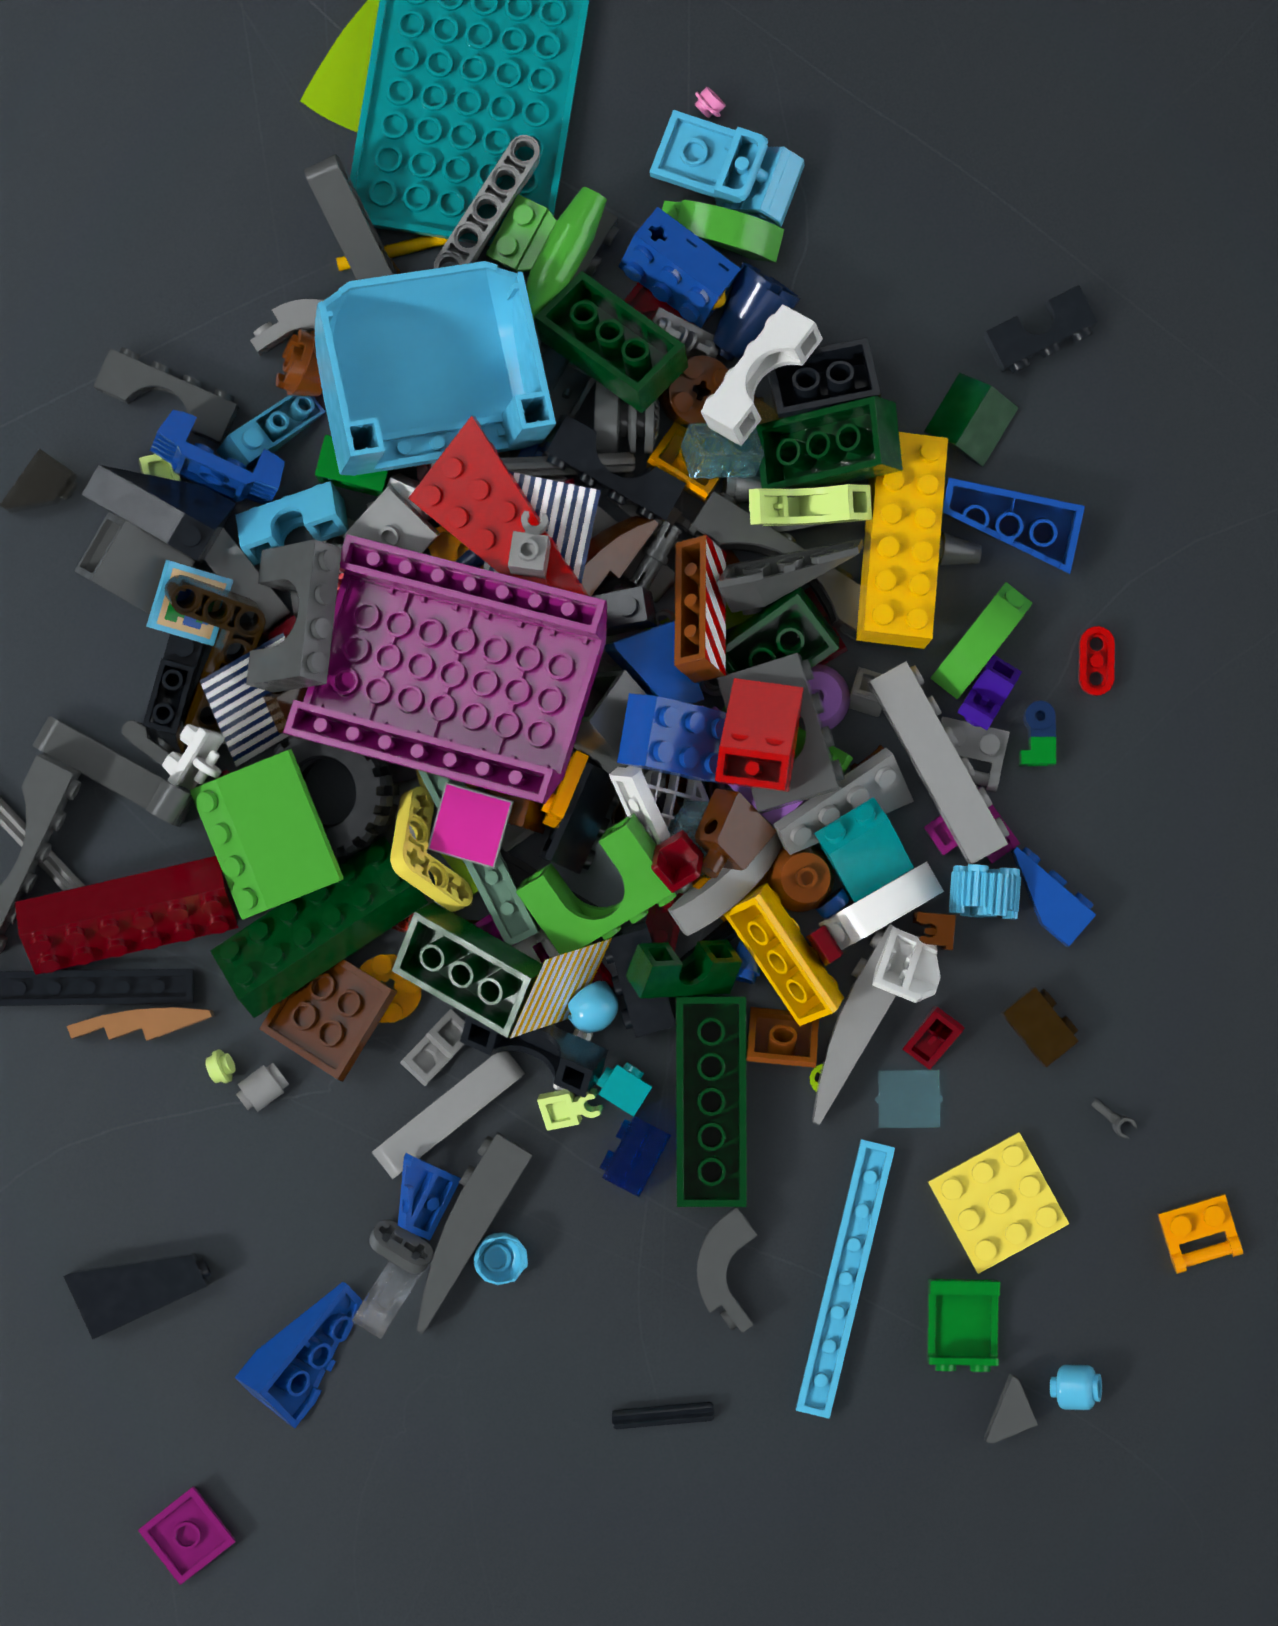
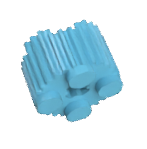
[949,864,1021,919]

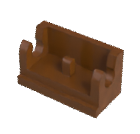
[913,912,956,951]

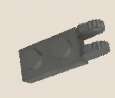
[121,720,207,787]

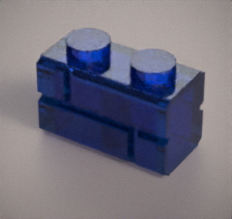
[599,1116,671,1197]

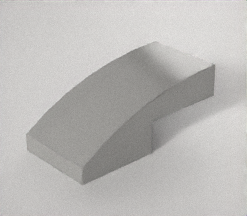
[400,1009,465,1086]

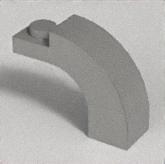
[250,299,324,356]

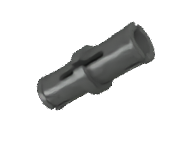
[629,520,683,590]

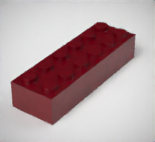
[15,856,239,975]

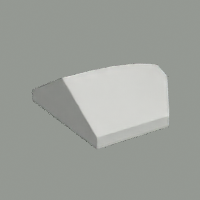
[872,927,941,1003]

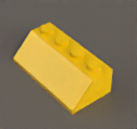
[724,883,844,1026]

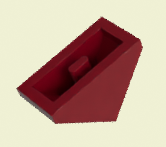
[902,1006,965,1070]

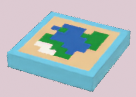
[146,560,233,646]

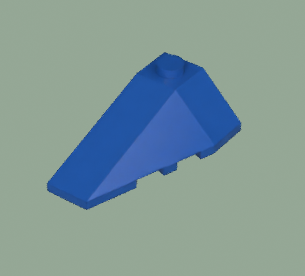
[235,1282,364,1429]

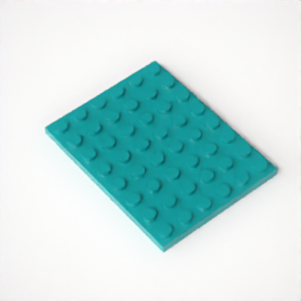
[350,0,590,246]

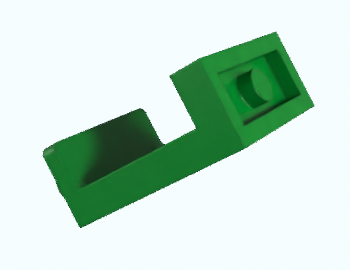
[927,1278,1000,1372]

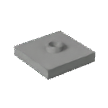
[342,485,440,553]

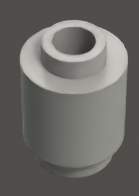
[236,1063,289,1112]

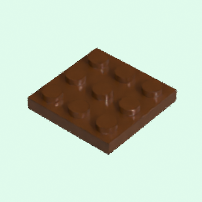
[259,959,397,1082]

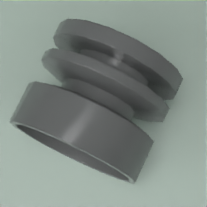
[594,381,660,454]

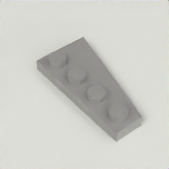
[773,748,914,855]

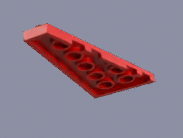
[408,416,588,596]

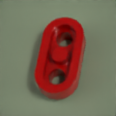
[1078,626,1115,696]

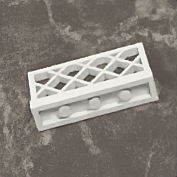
[609,766,710,893]

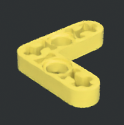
[390,786,473,912]

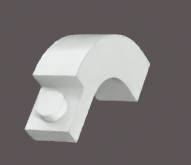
[818,861,944,950]

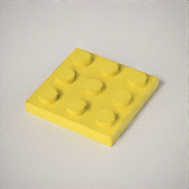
[927,1132,1069,1274]

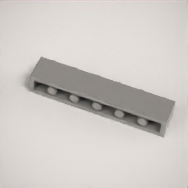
[868,661,1009,864]

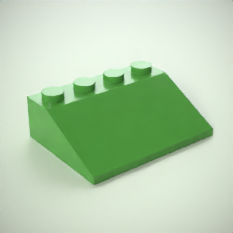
[190,749,344,920]

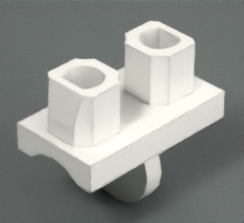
[162,724,225,790]

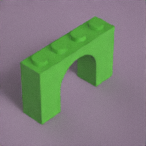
[516,813,677,955]

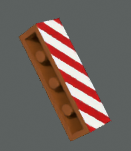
[674,535,726,683]

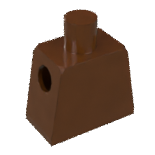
[694,789,776,878]

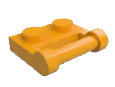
[1158,1194,1243,1274]

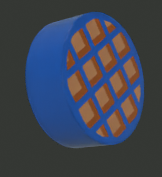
[816,887,850,919]

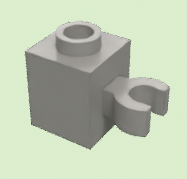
[508,511,551,579]

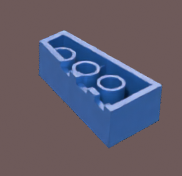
[942,477,1085,574]

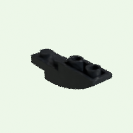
[143,634,206,735]

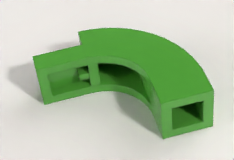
[662,199,784,262]
[930,582,1033,699]

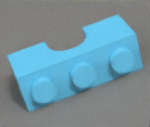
[235,481,349,566]

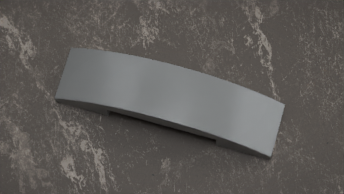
[668,819,782,936]

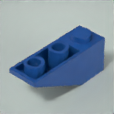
[1011,847,1096,947]

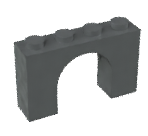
[246,540,342,693]
[717,653,845,814]

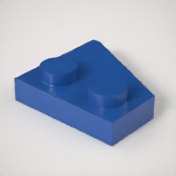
[398,1153,461,1241]

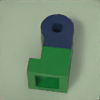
[1019,700,1056,766]

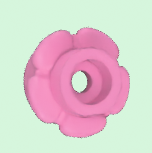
[695,87,726,118]

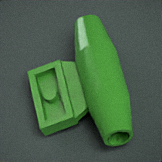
[486,187,607,320]

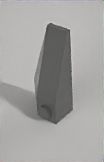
[717,539,864,615]

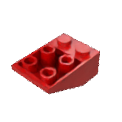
[715,678,804,792]

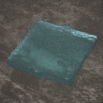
[875,1070,943,1128]

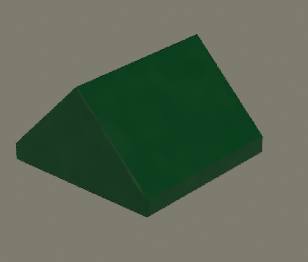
[924,372,1018,467]

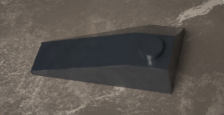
[81,465,237,564]

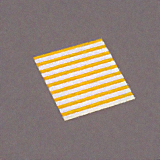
[510,938,612,1038]

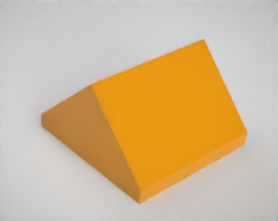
[647,422,733,503]

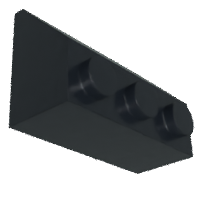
[768,337,881,418]
[539,762,620,874]

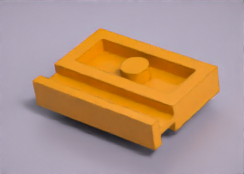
[541,750,589,828]

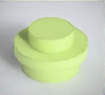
[206,1049,236,1084]

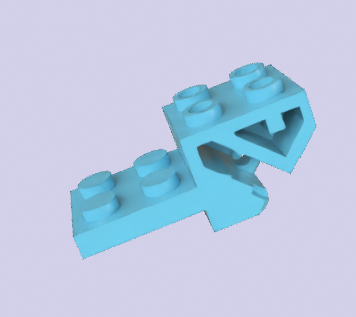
[649,110,805,227]

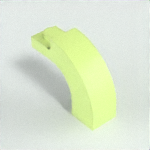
[749,484,872,526]

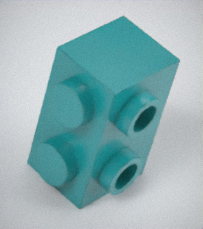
[596,1062,652,1117]

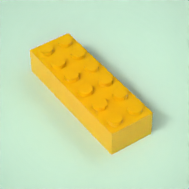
[856,432,948,649]

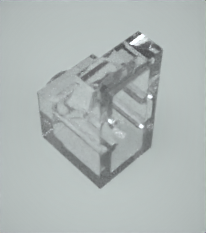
[351,1260,423,1339]

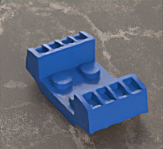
[150,410,285,504]

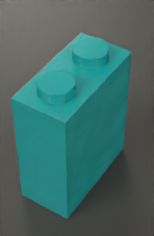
[814,797,914,903]

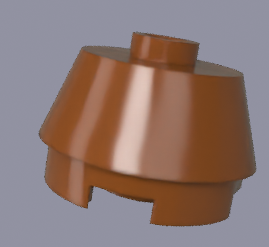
[276,329,322,396]
[767,845,835,912]

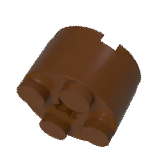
[658,356,729,426]

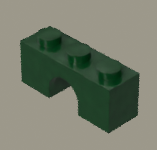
[626,939,743,999]

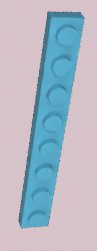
[795,1139,895,1419]

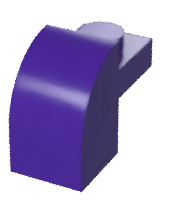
[957,655,1022,730]

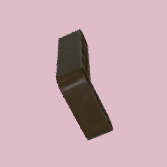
[164,575,266,754]

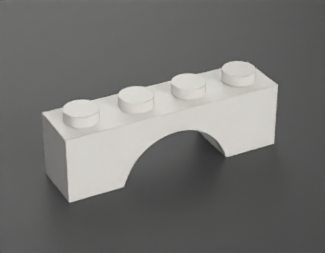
[700,304,823,446]

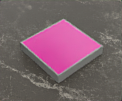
[427,781,514,869]

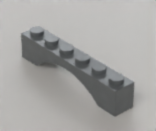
[686,491,864,645]
[0,753,81,954]

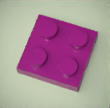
[138,1486,236,1585]

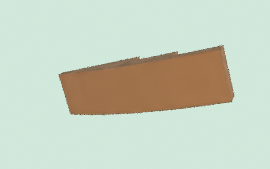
[67,1007,215,1041]

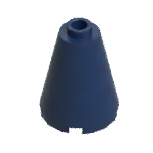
[712,261,800,362]

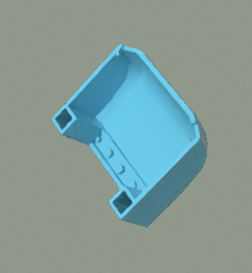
[315,261,556,476]

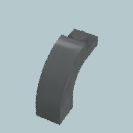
[697,1207,758,1333]

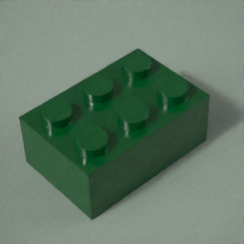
[726,587,839,674]

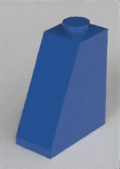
[605,621,704,704]

